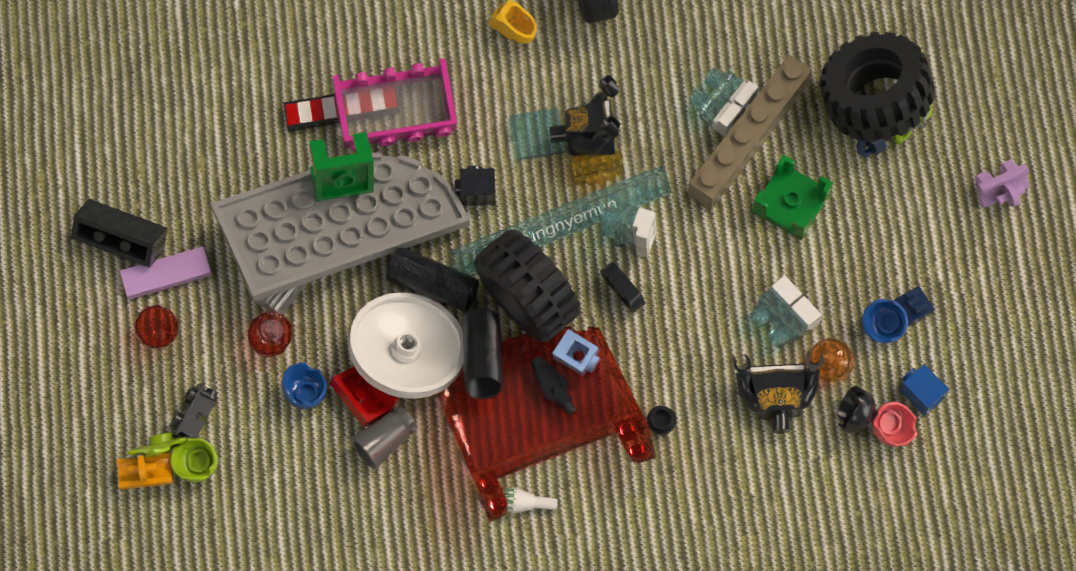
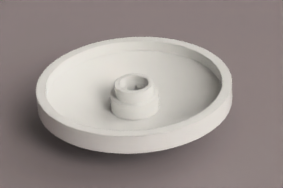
[348,293,464,398]

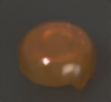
[809,338,855,383]

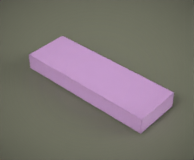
[120,246,212,300]

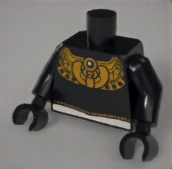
[549,75,621,156]
[731,350,824,434]

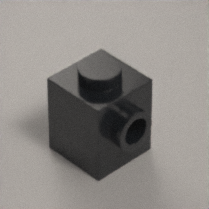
[455,165,496,206]

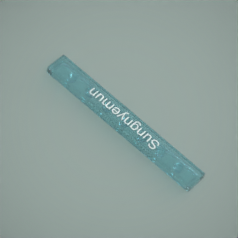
[450,165,672,275]

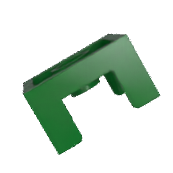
[309,132,374,202]
[752,154,833,240]

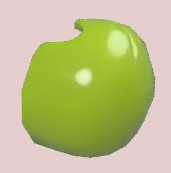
[170,438,218,483]

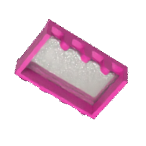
[333,58,457,151]

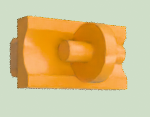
[117,453,173,490]

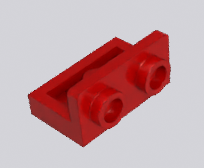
[329,366,399,428]

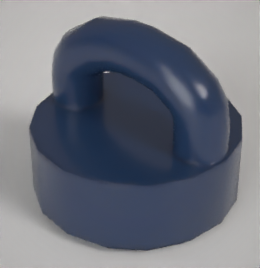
[856,138,886,157]

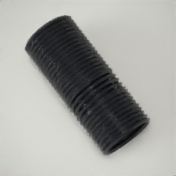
[386,247,480,313]
[462,308,503,399]

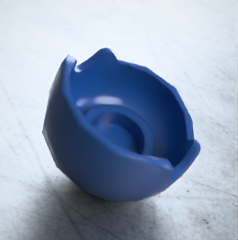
[862,299,909,343]
[281,362,327,410]

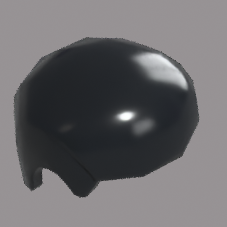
[837,385,876,433]

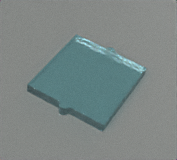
[509,108,566,161]

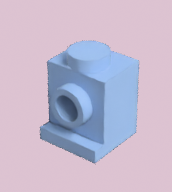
[552,329,600,376]

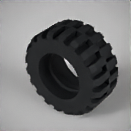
[819,32,935,142]
[474,230,580,342]

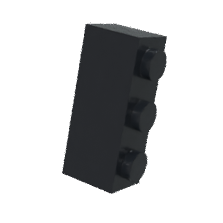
[71,199,168,268]

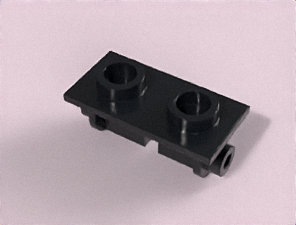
[169,382,217,439]

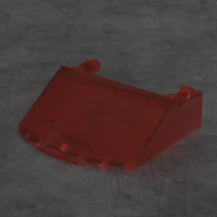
[436,326,657,523]

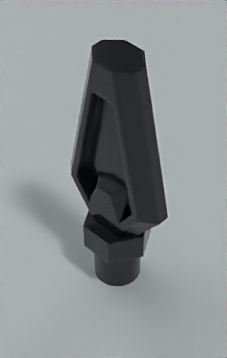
[530,356,578,417]

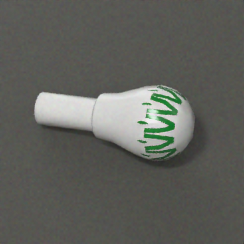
[499,487,557,513]

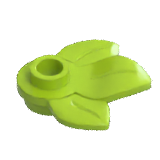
[127,432,186,457]

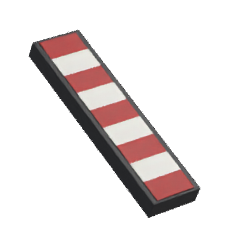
[283,84,400,132]

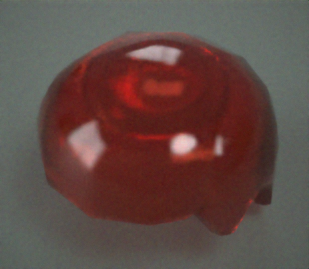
[134,305,179,349]
[247,310,293,357]

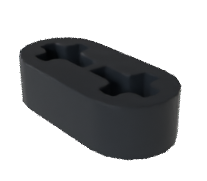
[600,262,646,313]

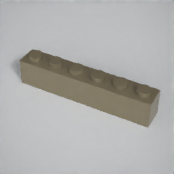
[688,54,812,211]

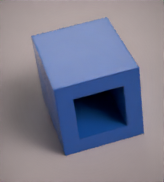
[900,364,949,416]

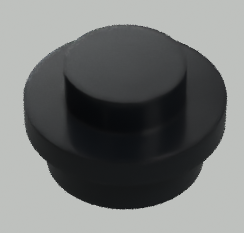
[647,406,676,435]

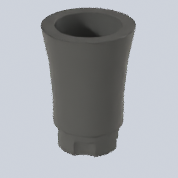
[350,406,418,470]

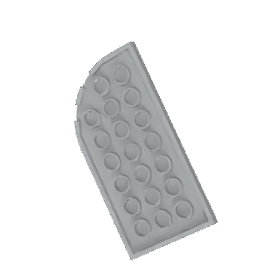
[211,152,470,302]

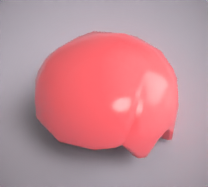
[872,401,918,447]

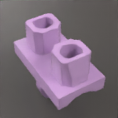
[976,160,1029,208]

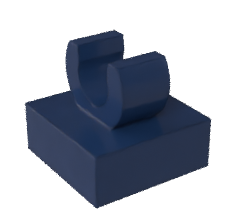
[894,286,935,326]

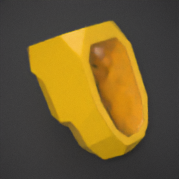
[488,0,537,44]

